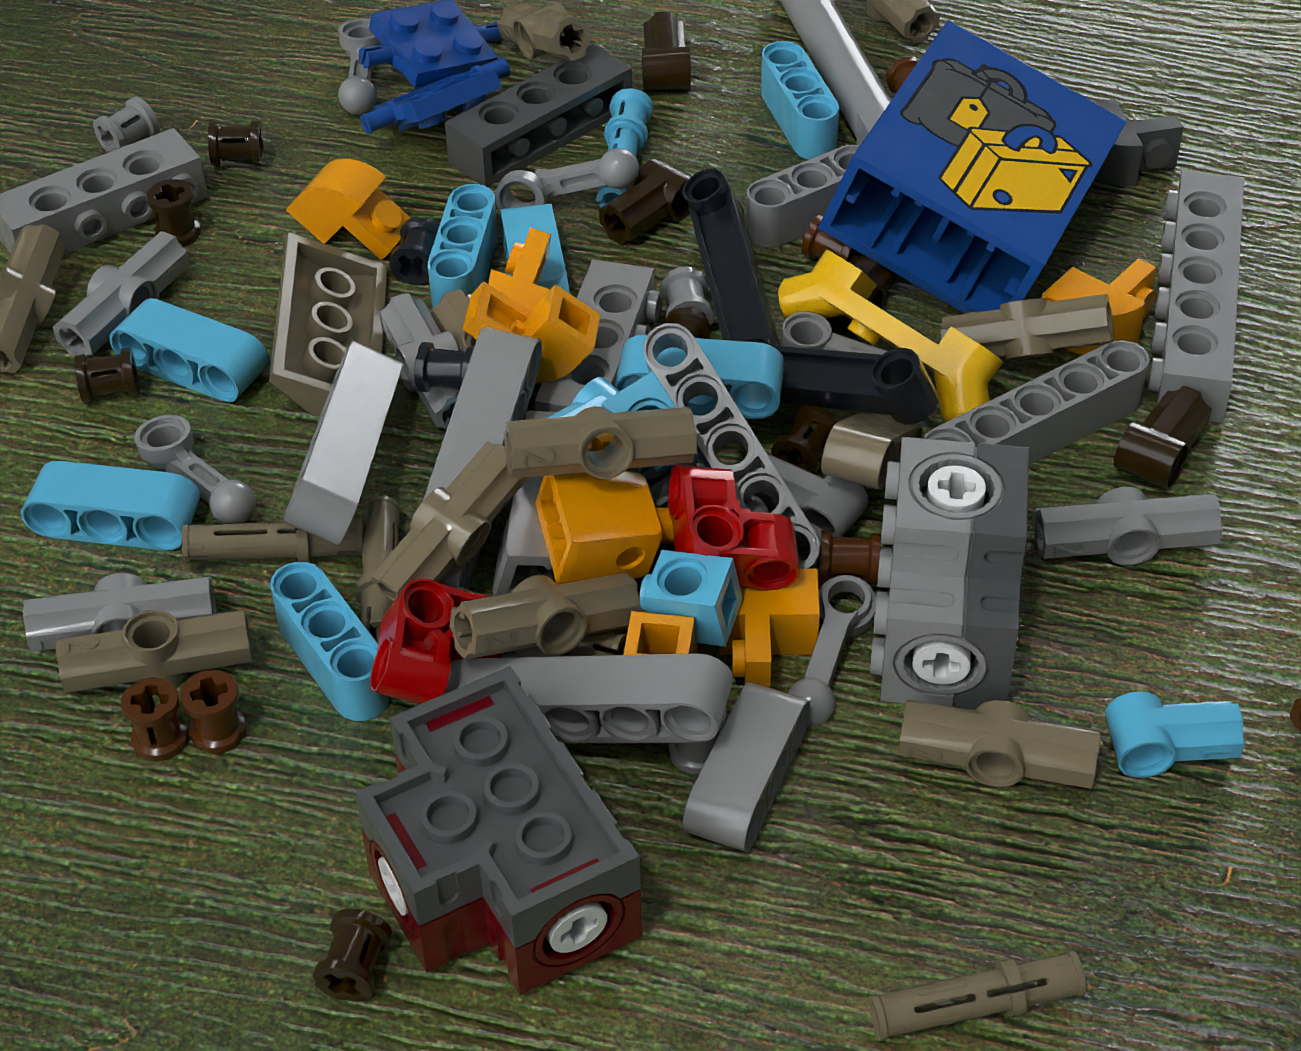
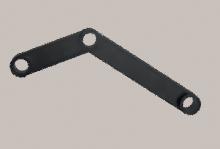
[682,168,939,425]

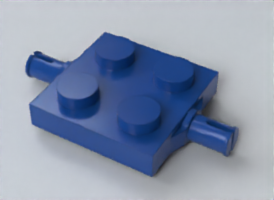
[359,0,504,88]
[360,57,510,134]

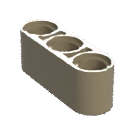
[821,412,923,490]

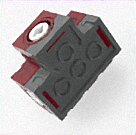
[355,666,642,995]

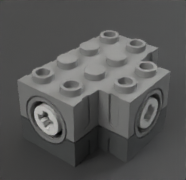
[870,437,1029,710]

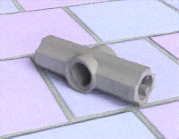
[53,231,191,358]
[380,293,460,429]
[1033,487,1223,566]
[23,573,217,652]

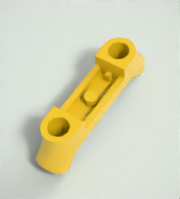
[778,250,1003,423]

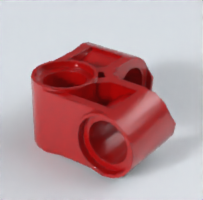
[668,465,800,591]
[370,578,502,705]

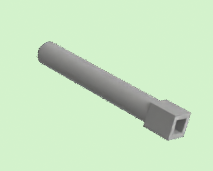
[779,0,891,145]

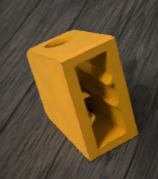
[535,471,674,585]

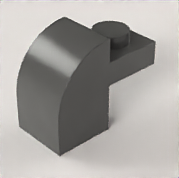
[1094,99,1184,187]

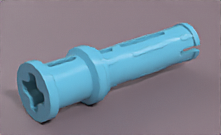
[596,88,653,208]

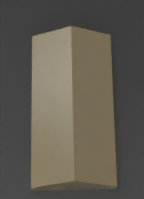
[269,232,387,416]

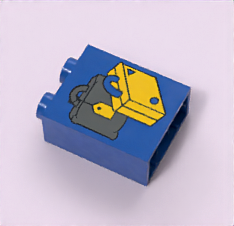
[818,20,1127,313]

